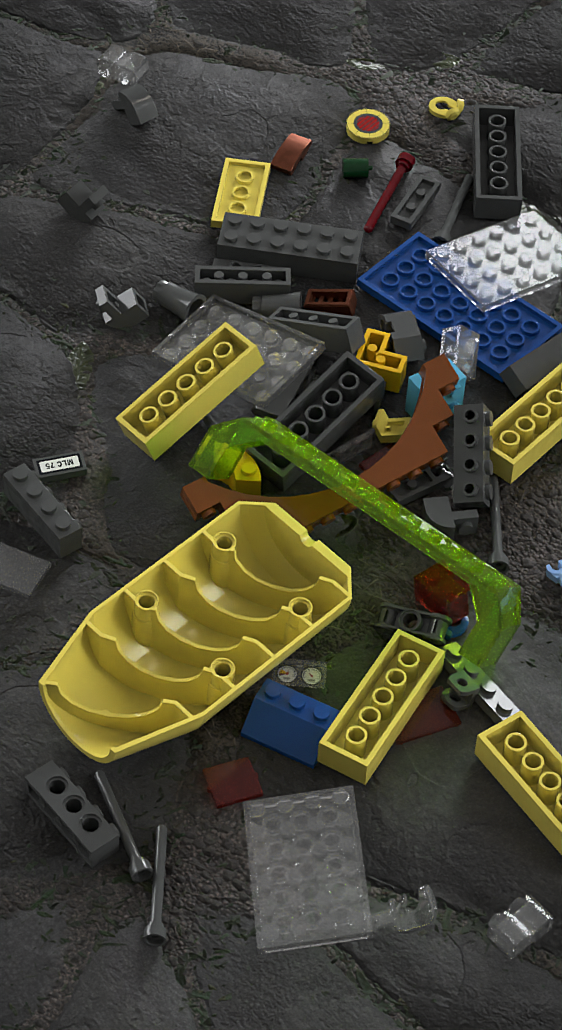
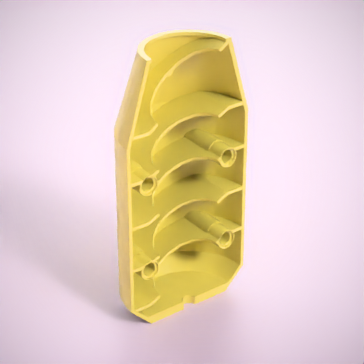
[38,501,352,763]

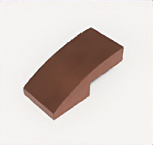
[271,133,312,176]

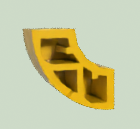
[211,440,261,496]

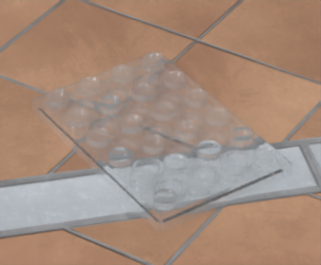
[425,210,562,312]
[152,294,326,409]
[243,785,374,955]

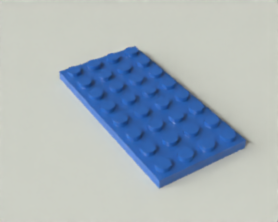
[357,231,562,383]

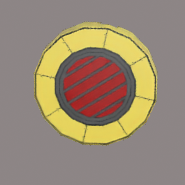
[346,109,390,144]

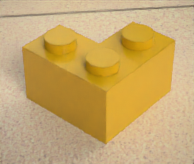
[356,328,408,393]

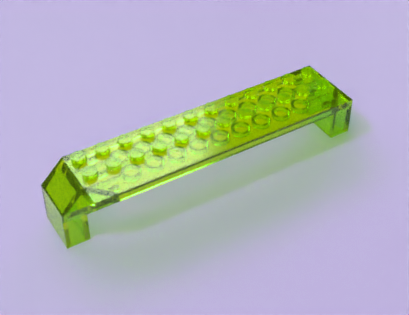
[189,416,521,668]

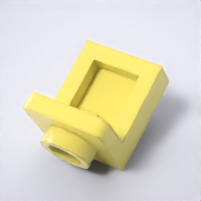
[372,409,411,443]

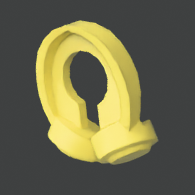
[429,97,464,121]

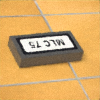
[32,450,87,483]

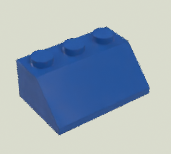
[241,678,340,769]

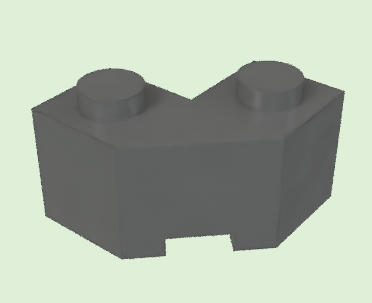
[378,310,427,362]

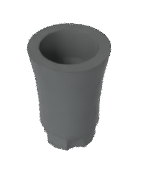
[152,280,206,325]
[252,291,302,321]

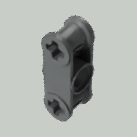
[373,602,453,646]

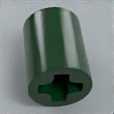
[342,158,373,178]

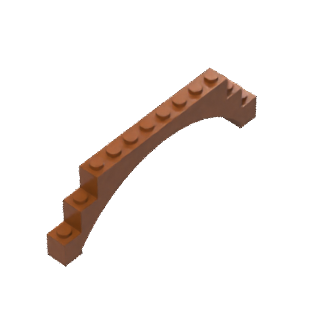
[180,353,460,535]

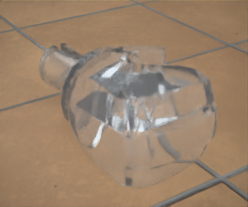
[363,884,438,934]

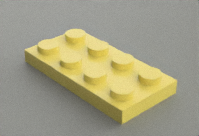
[211,158,271,228]

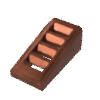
[304,289,357,316]

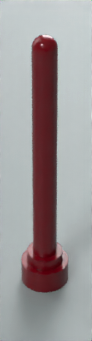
[364,152,416,233]

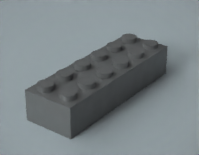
[472,104,522,220]
[217,212,364,284]
[246,351,384,492]

